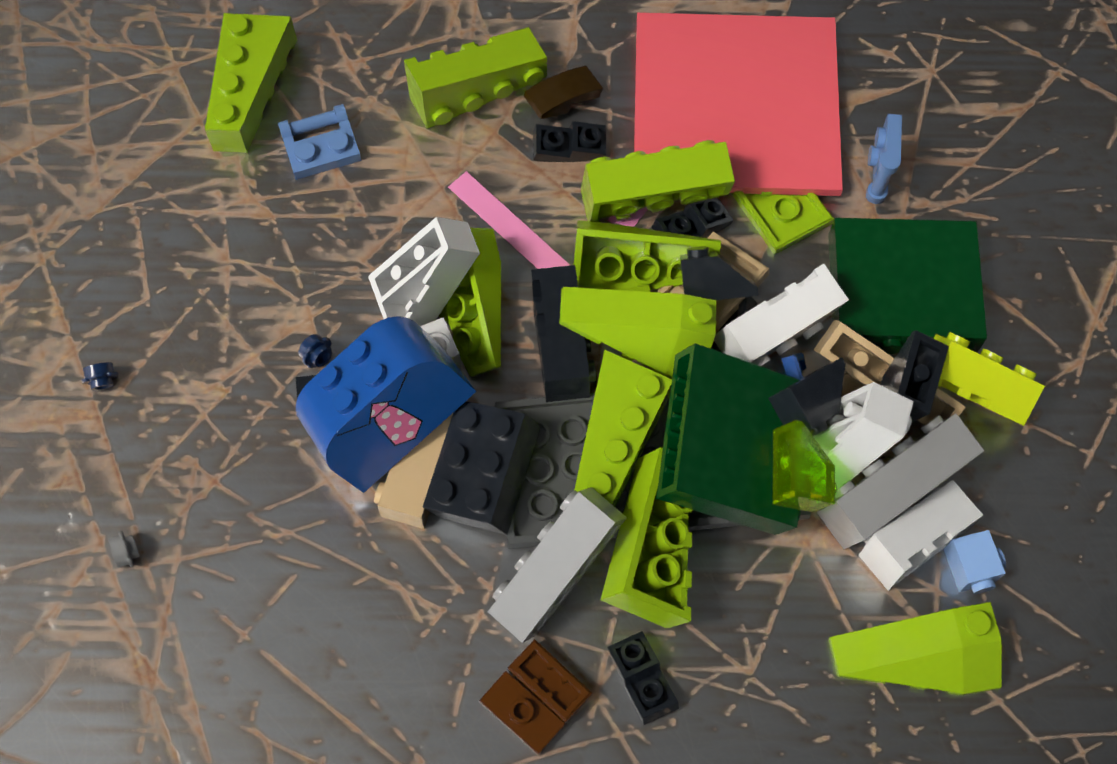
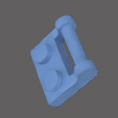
[278,104,362,180]
[865,114,902,204]

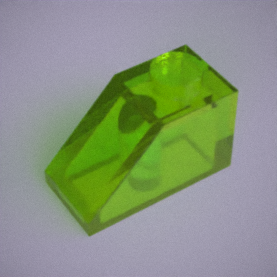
[773,420,837,512]

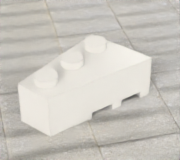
[368,217,480,326]
[803,382,914,493]

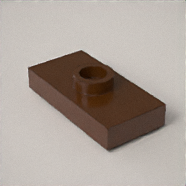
[508,639,592,724]
[479,671,565,756]

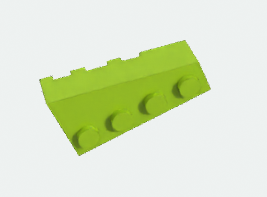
[205,13,297,153]
[404,27,547,129]
[581,140,735,222]
[600,447,692,628]

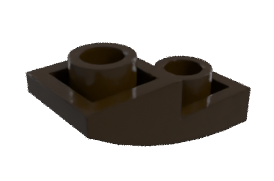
[524,65,603,119]

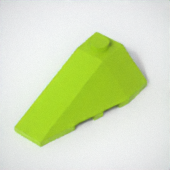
[573,220,721,292]
[439,227,501,377]
[559,287,716,379]
[829,602,1002,696]

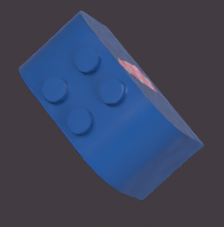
[296,316,477,493]

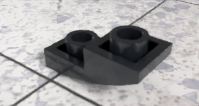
[533,121,606,162]
[652,197,734,238]
[607,631,679,725]

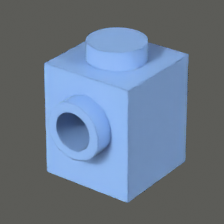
[943,530,1006,594]

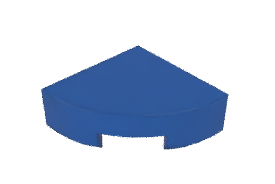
[781,352,807,380]

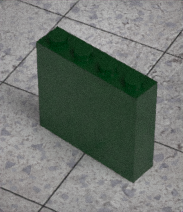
[828,218,987,354]
[656,343,808,535]

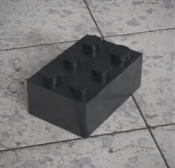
[422,401,541,535]

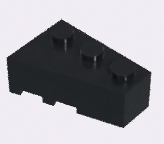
[531,265,596,402]

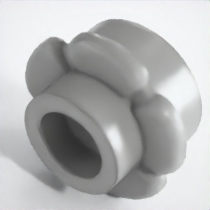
[108,531,140,568]

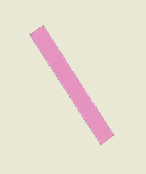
[448,171,570,269]

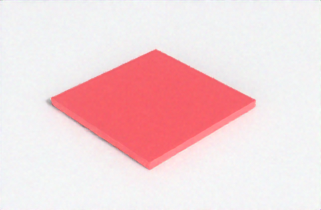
[634,12,843,196]

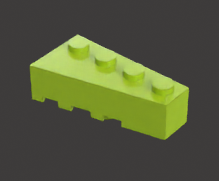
[574,350,672,507]

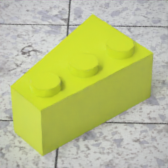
[934,332,1045,426]

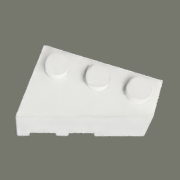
[714,264,849,367]
[859,480,983,591]

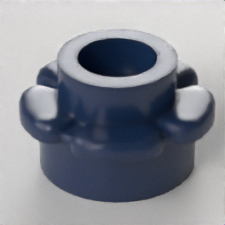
[298,334,332,368]
[81,362,119,390]

